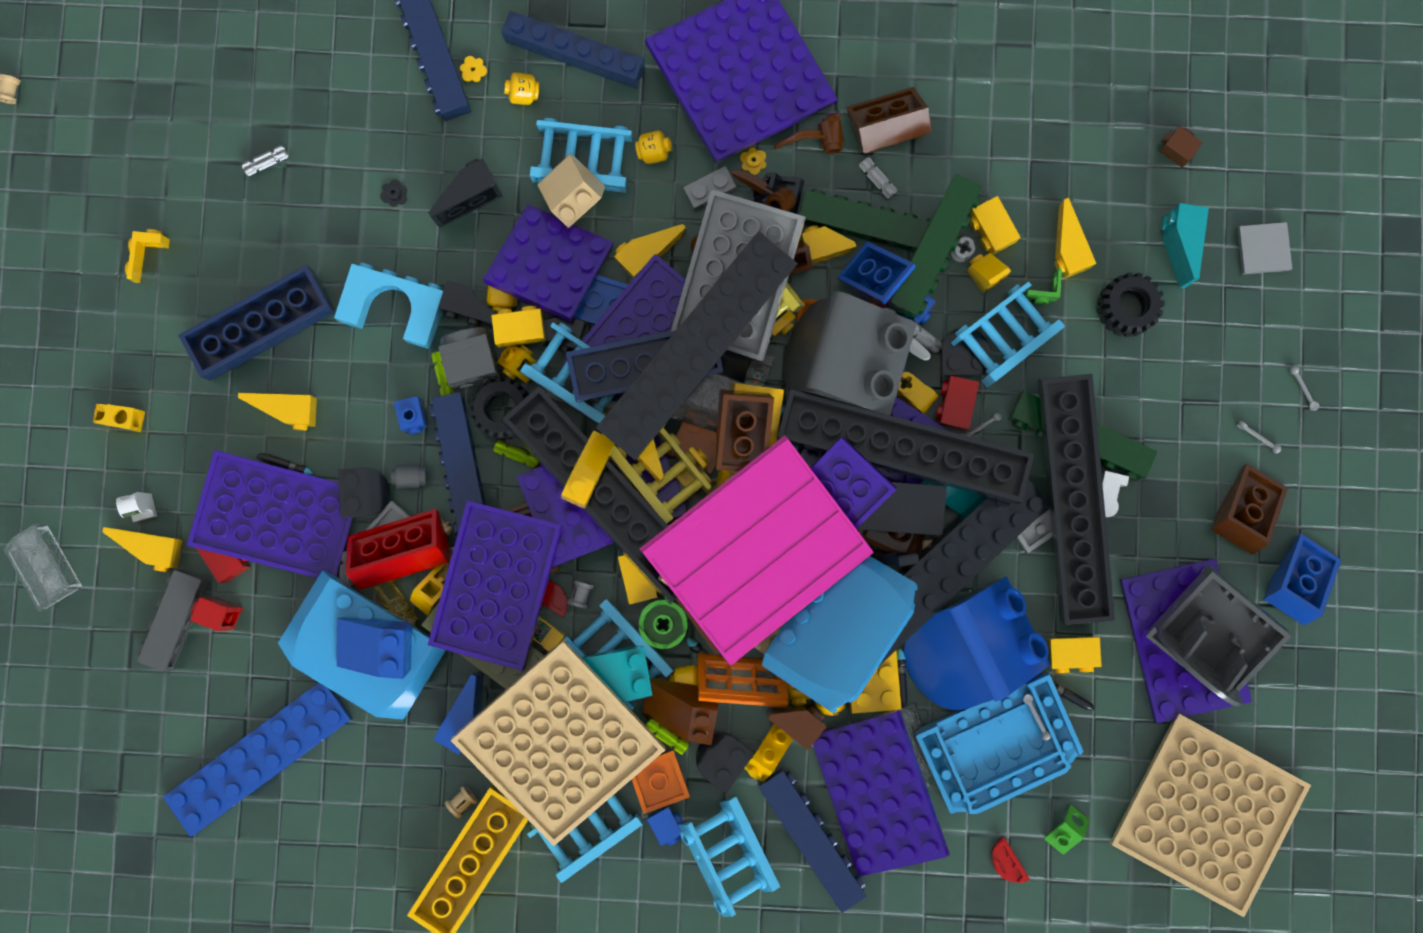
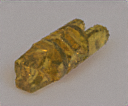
[373,580,420,630]

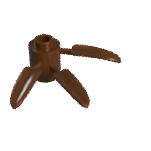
[774,112,844,154]
[731,169,796,212]

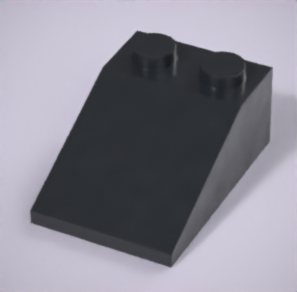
[428,159,503,228]

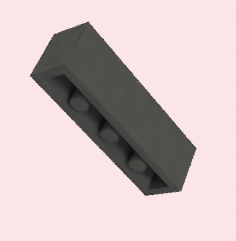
[137,570,209,672]

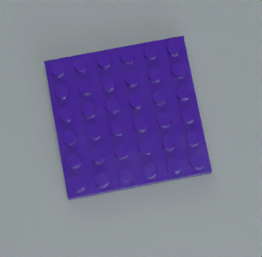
[644,0,838,164]

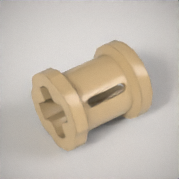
[0,74,21,104]
[445,785,478,819]

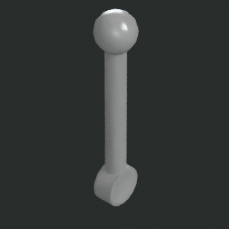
[1290,365,1319,411]
[962,412,1002,437]
[1237,421,1281,453]
[1022,694,1051,741]

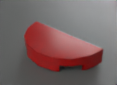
[542,581,568,618]
[991,836,1030,883]

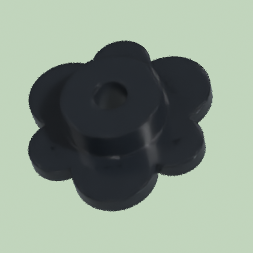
[380,180,407,207]

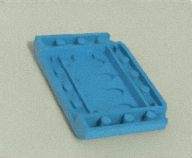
[762,556,918,713]
[278,569,447,719]
[914,673,1084,814]

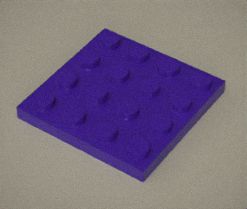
[483,204,613,322]

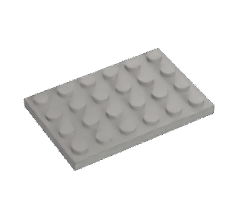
[671,189,806,361]

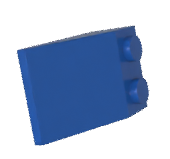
[837,241,916,304]
[1263,534,1341,625]
[337,617,412,679]
[433,671,484,755]

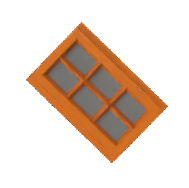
[697,653,788,708]

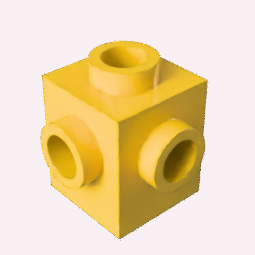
[497,345,537,383]

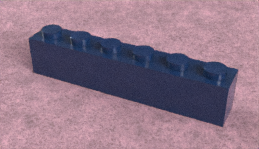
[395,0,472,122]
[501,11,645,89]
[430,392,486,537]
[758,768,867,913]

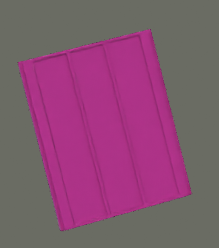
[639,436,874,666]

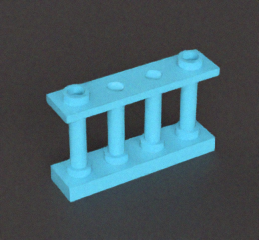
[530,118,633,193]
[951,282,1065,388]
[520,322,615,424]
[564,599,674,711]
[527,795,643,883]
[679,797,780,917]

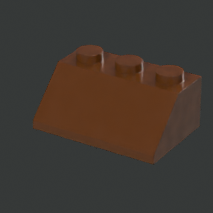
[846,87,932,153]
[766,705,827,750]

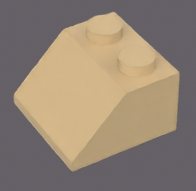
[538,153,605,228]

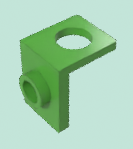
[1024,269,1062,305]
[1044,805,1090,855]

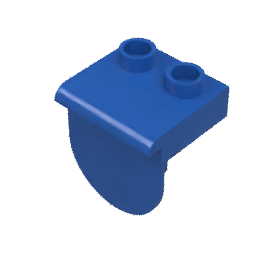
[904,576,1051,710]

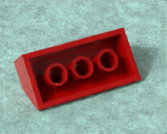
[346,509,449,590]

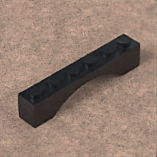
[438,280,587,353]

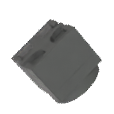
[438,327,502,390]

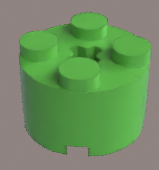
[639,599,688,649]

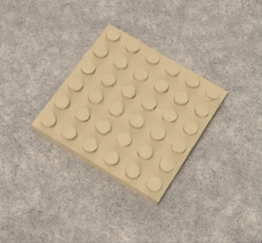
[451,639,665,846]
[1109,713,1311,917]

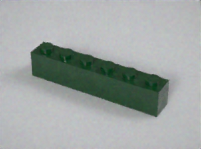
[888,173,982,320]
[800,189,932,253]
[1008,391,1158,481]

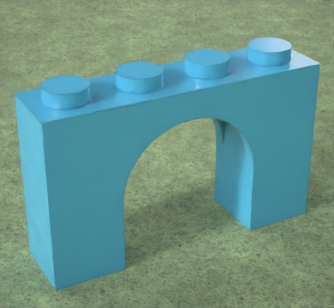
[334,262,443,349]

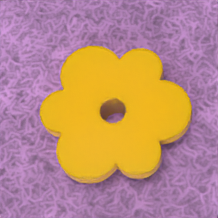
[460,56,487,82]
[740,148,766,175]

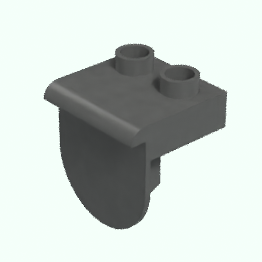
[783,291,917,415]
[1146,565,1292,707]

